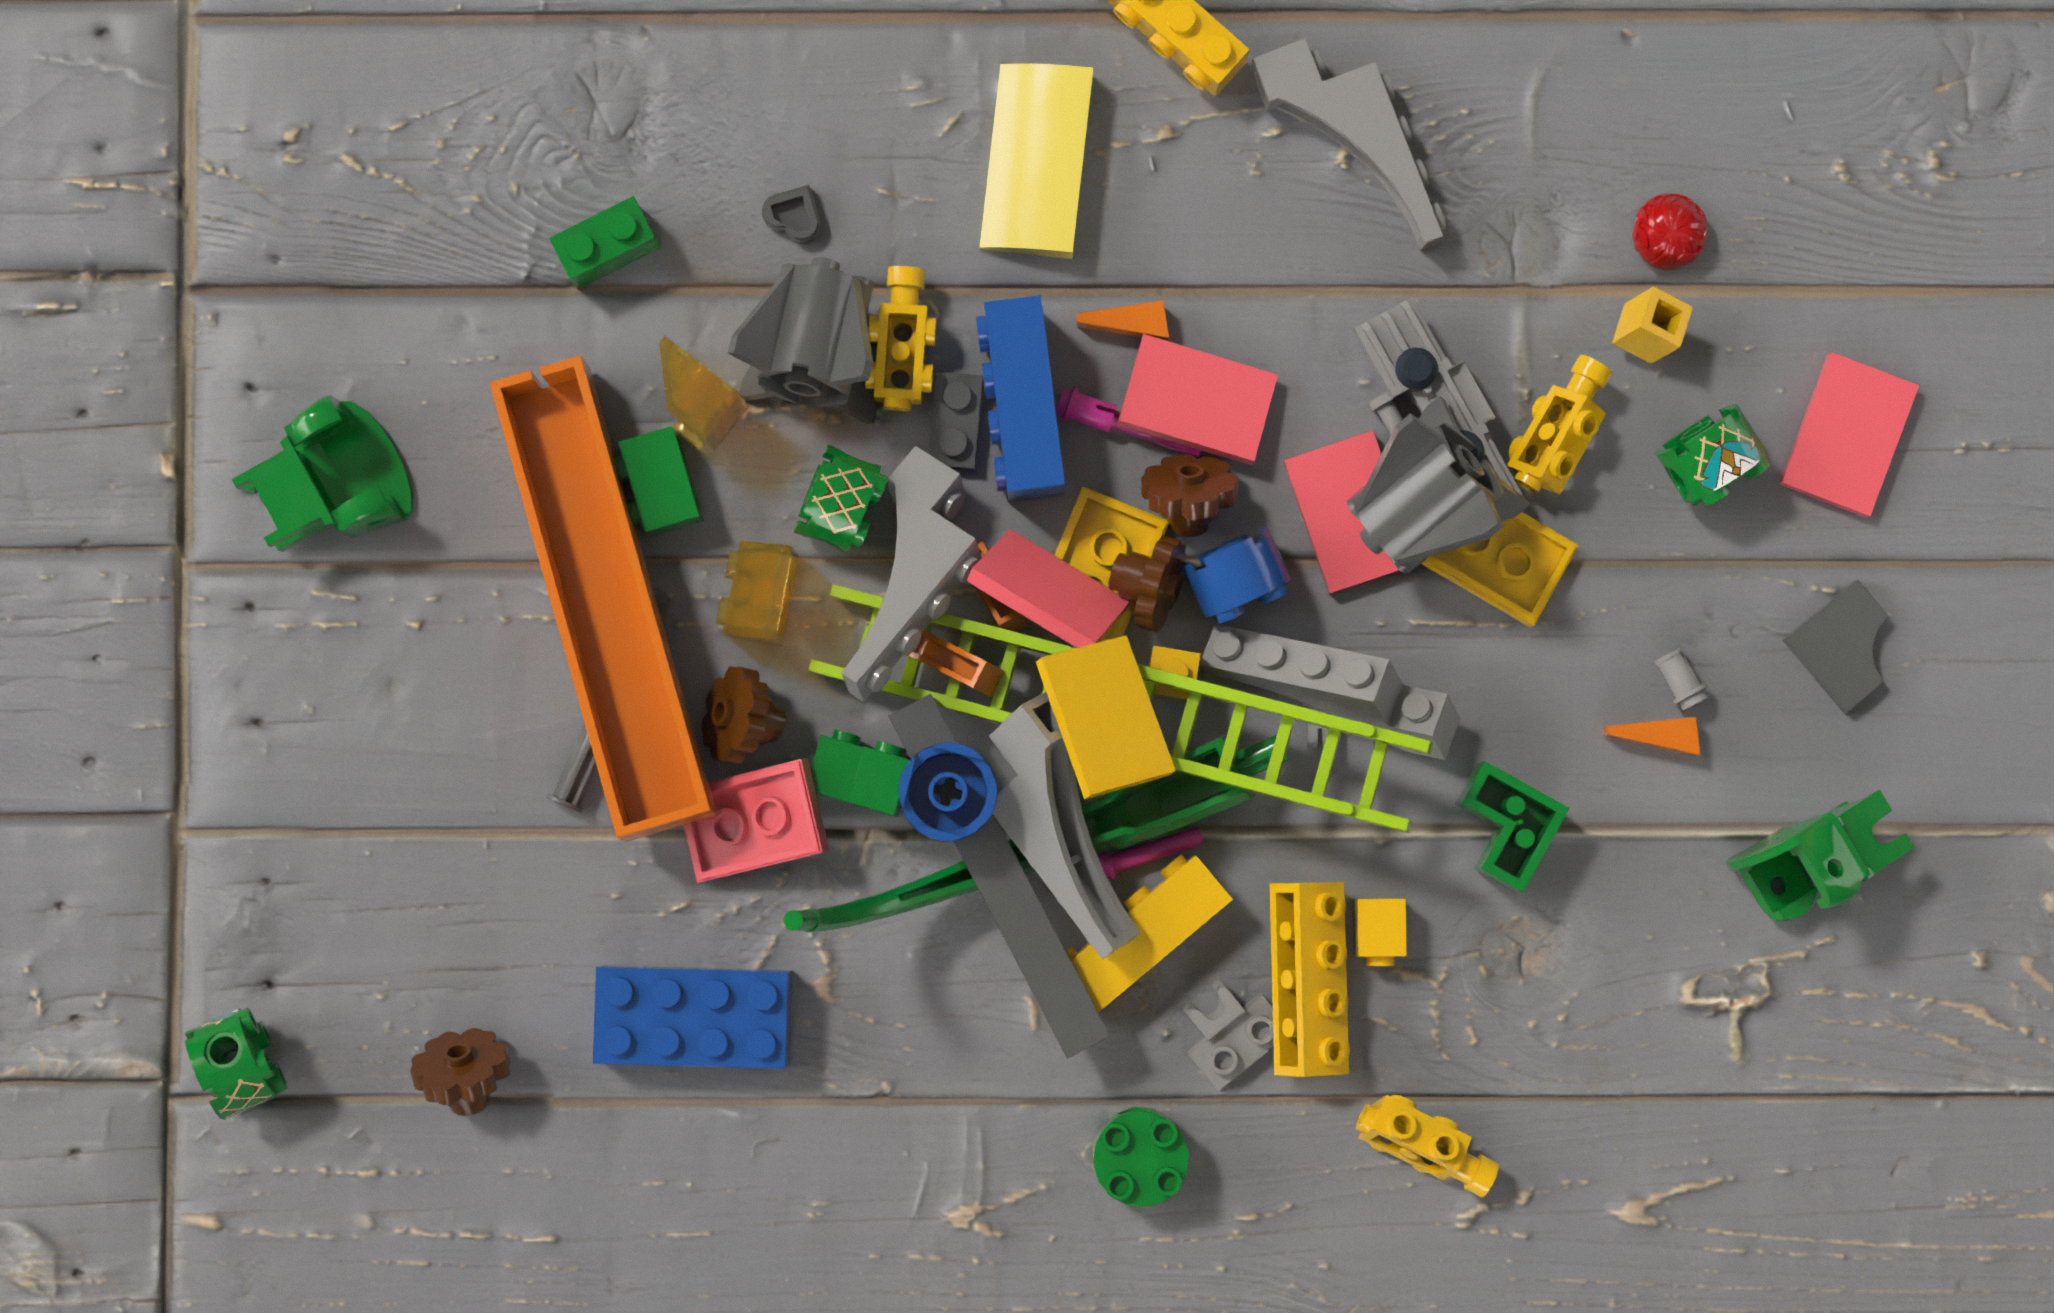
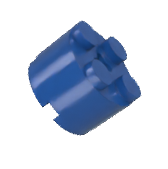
[1181,526,1291,624]
[899,742,997,841]

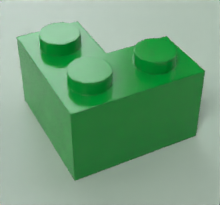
[811,729,910,817]
[1455,761,1569,892]

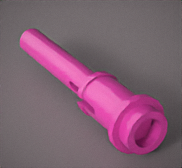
[1056,386,1201,458]
[1097,827,1204,881]

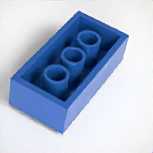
[976,295,1065,503]
[593,965,792,1069]

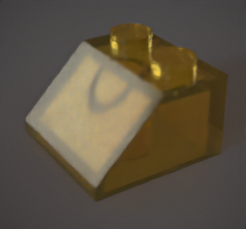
[659,336,749,451]
[717,541,800,647]

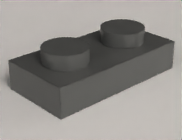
[929,371,983,471]

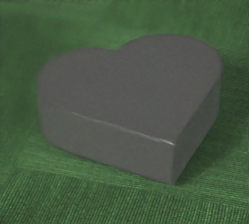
[762,185,821,244]

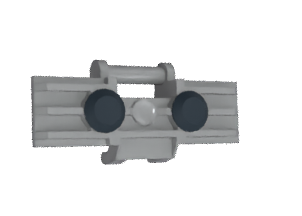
[1353,297,1523,495]

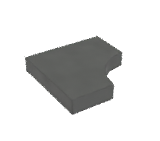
[1783,580,1889,713]

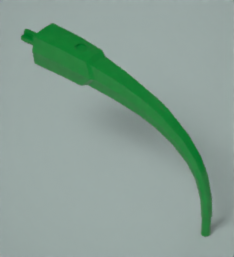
[783,734,1289,932]

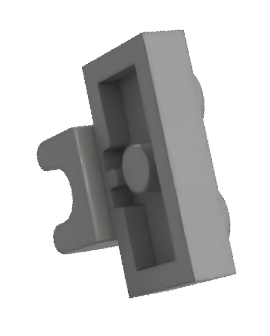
[1184,980,1274,1092]

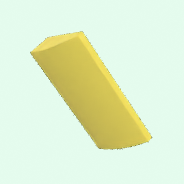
[980,64,1094,259]

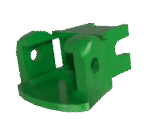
[232,395,413,552]
[1726,790,1914,922]

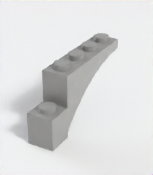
[1250,38,1446,251]
[841,446,981,702]
[1199,624,1460,760]
[989,692,1141,959]

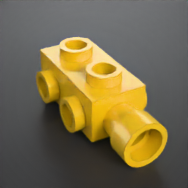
[865,266,937,412]
[1507,355,1613,495]
[1356,1095,1499,1198]

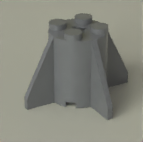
[728,257,878,424]
[1347,396,1530,574]

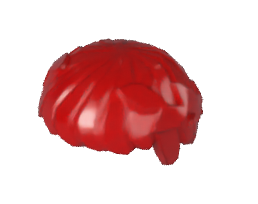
[1632,193,1708,270]

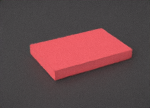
[1117,334,1278,466]
[1779,352,1919,518]
[1283,430,1400,595]
[966,529,1130,648]
[684,758,829,883]

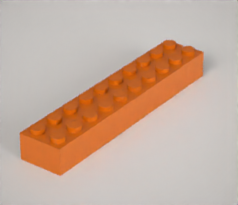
[489,355,717,842]

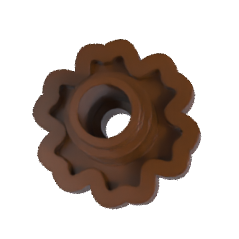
[1141,454,1238,537]
[1109,535,1186,633]
[701,666,786,764]
[410,1028,510,1116]

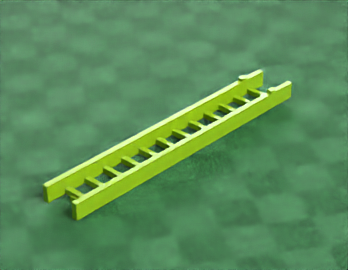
[808,584,1433,834]

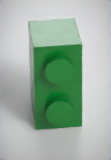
[549,196,661,290]
[614,426,704,537]

